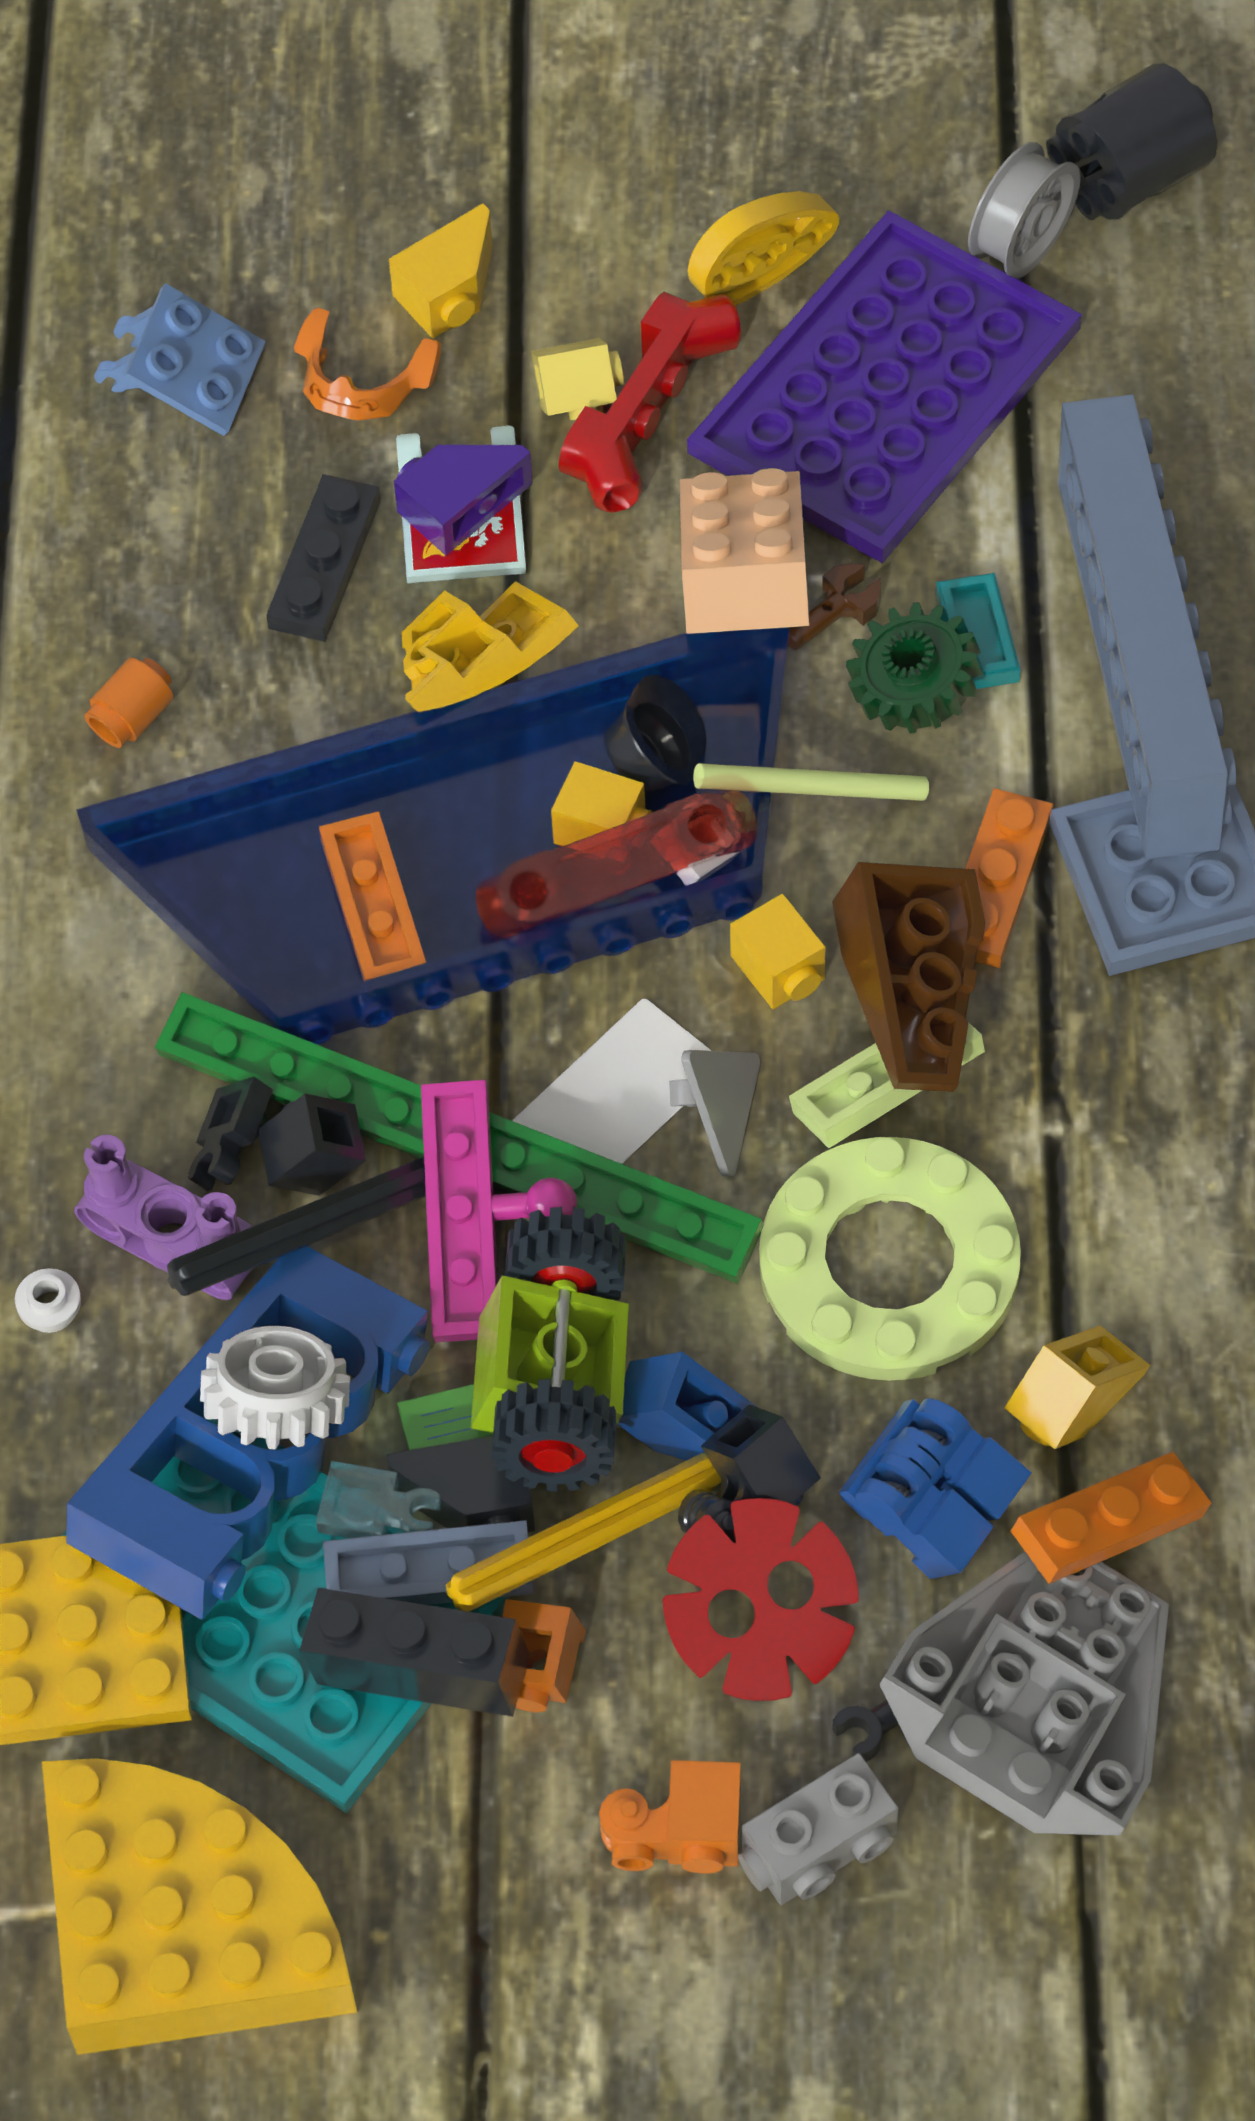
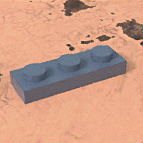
[323,1521,533,1605]

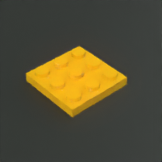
[0,1535,192,1745]

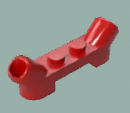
[558,292,741,513]

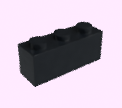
[300,1588,530,1717]

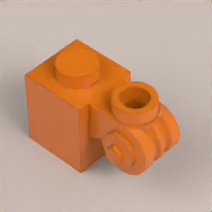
[599,1760,741,1874]

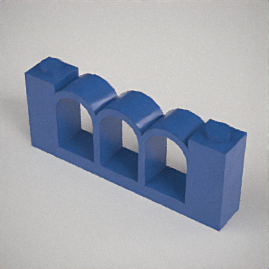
[67,1246,430,1620]

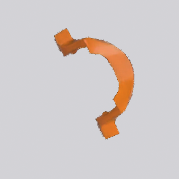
[294,308,441,421]

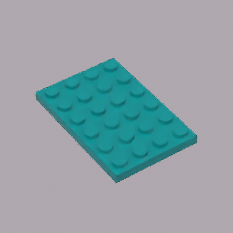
[62,1419,509,1814]

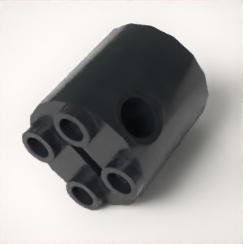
[1046,63,1218,220]

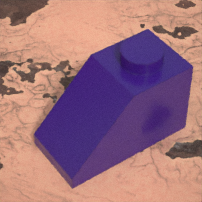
[394,445,533,556]

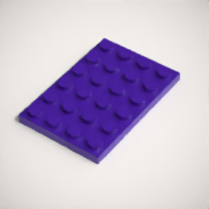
[687,210,1082,564]

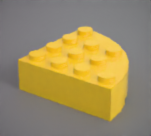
[42,1758,358,2055]

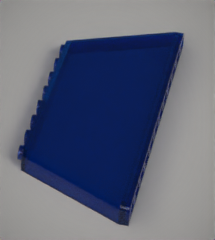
[76,627,789,1045]

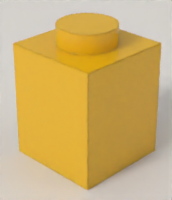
[551,761,652,866]
[730,893,825,1010]

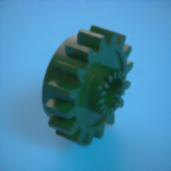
[846,602,983,733]

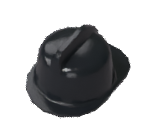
[604,675,707,793]

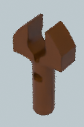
[782,564,881,650]

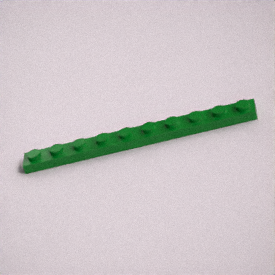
[154,992,764,1284]

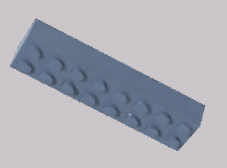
[1057,394,1236,859]

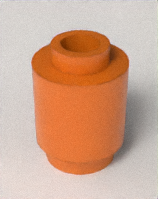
[84,658,174,748]

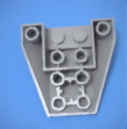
[879,1552,1169,1836]

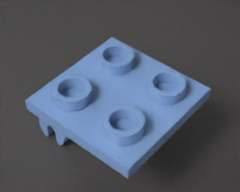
[94,283,266,436]

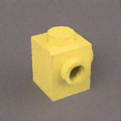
[531,338,624,420]

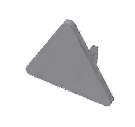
[669,1050,760,1177]

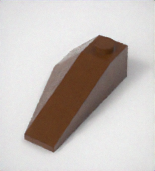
[832,862,985,1092]

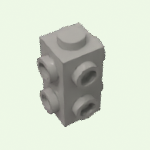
[738,1753,898,1906]

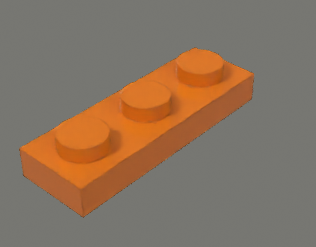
[965,788,1053,969]
[319,811,428,993]
[1011,1452,1212,1584]

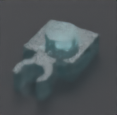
[316,1461,441,1538]

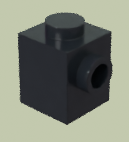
[258,1093,366,1196]

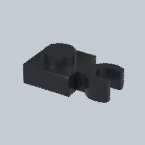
[188,1077,273,1191]

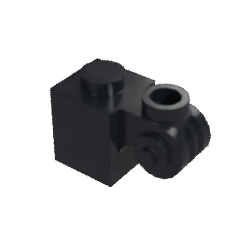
[678,1404,821,1543]

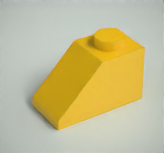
[389,203,493,339]
[1004,1325,1151,1449]

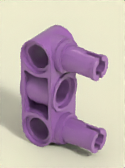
[74,1135,252,1300]

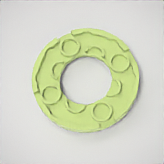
[759,1137,1021,1381]

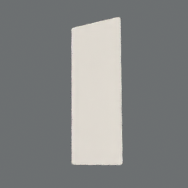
[512,999,711,1164]

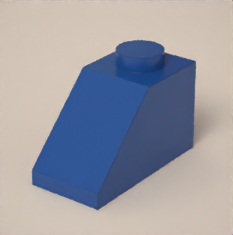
[617,1351,757,1460]

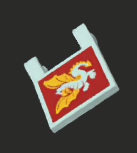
[396,426,526,583]

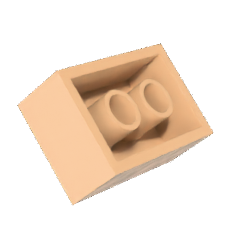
[680,468,809,634]

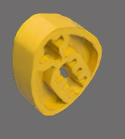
[688,191,839,306]

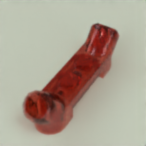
[475,790,758,939]

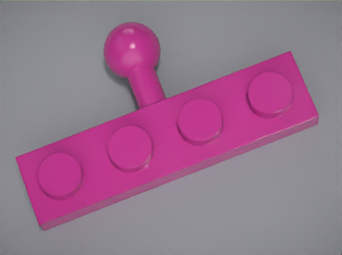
[421,1080,577,1343]

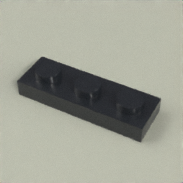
[266,474,381,642]

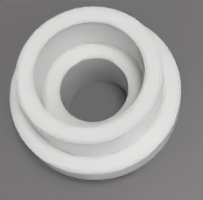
[15,1268,81,1333]

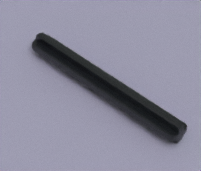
[167,1157,426,1296]

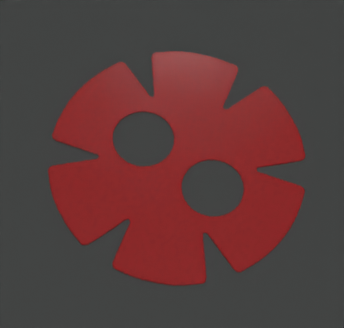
[662,1498,859,1701]

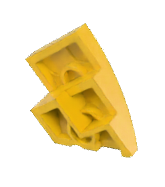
[402,581,579,712]

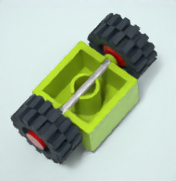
[470,1207,629,1492]

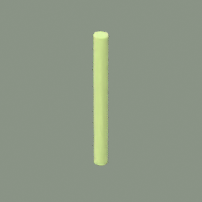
[693,763,929,801]

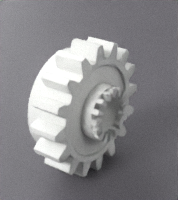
[200,1326,350,1449]

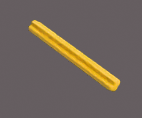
[446,1453,722,1612]

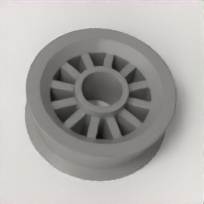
[968,142,1080,279]

